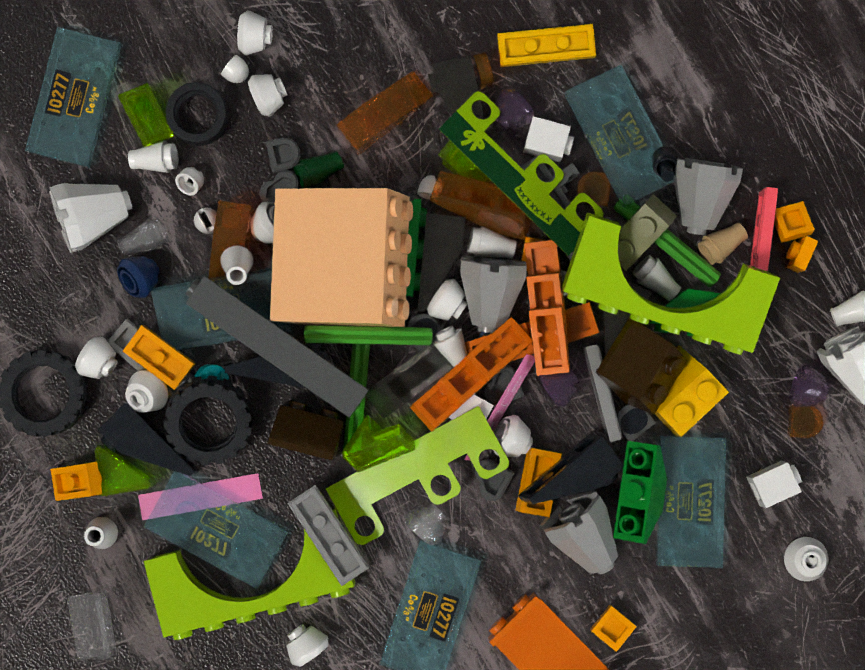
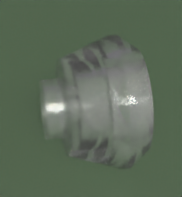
[405,503,447,546]

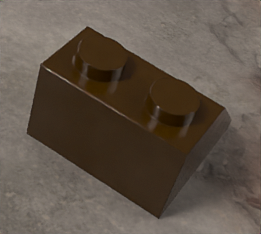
[596,318,687,415]
[267,400,345,461]

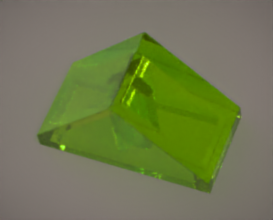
[118,83,174,147]
[94,445,157,496]

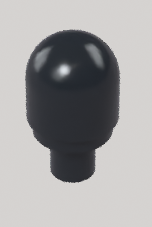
[652,146,678,182]

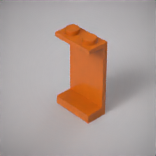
[488,592,609,670]

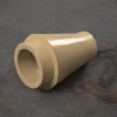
[698,223,748,265]

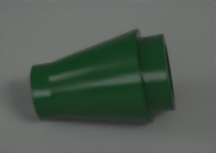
[294,151,344,188]

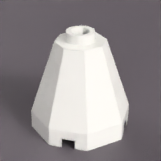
[49,183,132,253]
[817,326,865,405]

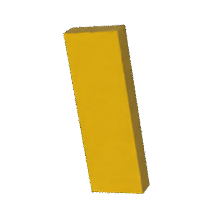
[497,24,596,67]

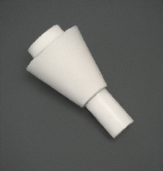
[433,326,467,367]

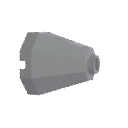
[674,157,743,235]
[460,256,527,333]
[540,490,618,574]

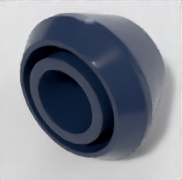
[117,256,160,298]

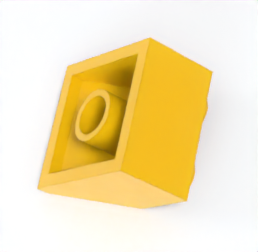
[655,345,729,437]

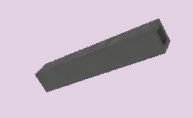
[185,276,369,418]

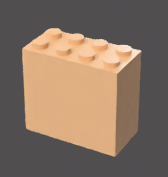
[270,188,413,327]

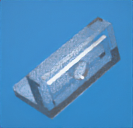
[67,589,117,660]

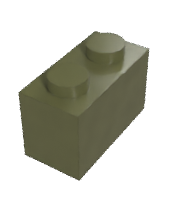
[618,194,677,271]

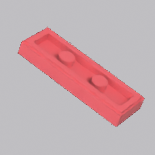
[750,187,778,271]

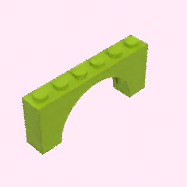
[562,213,780,355]
[144,508,355,640]

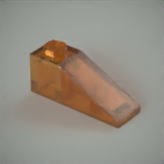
[336,71,433,156]
[430,171,532,240]
[209,200,255,297]

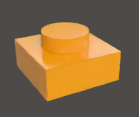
[774,201,815,243]
[786,236,818,273]
[590,605,637,652]

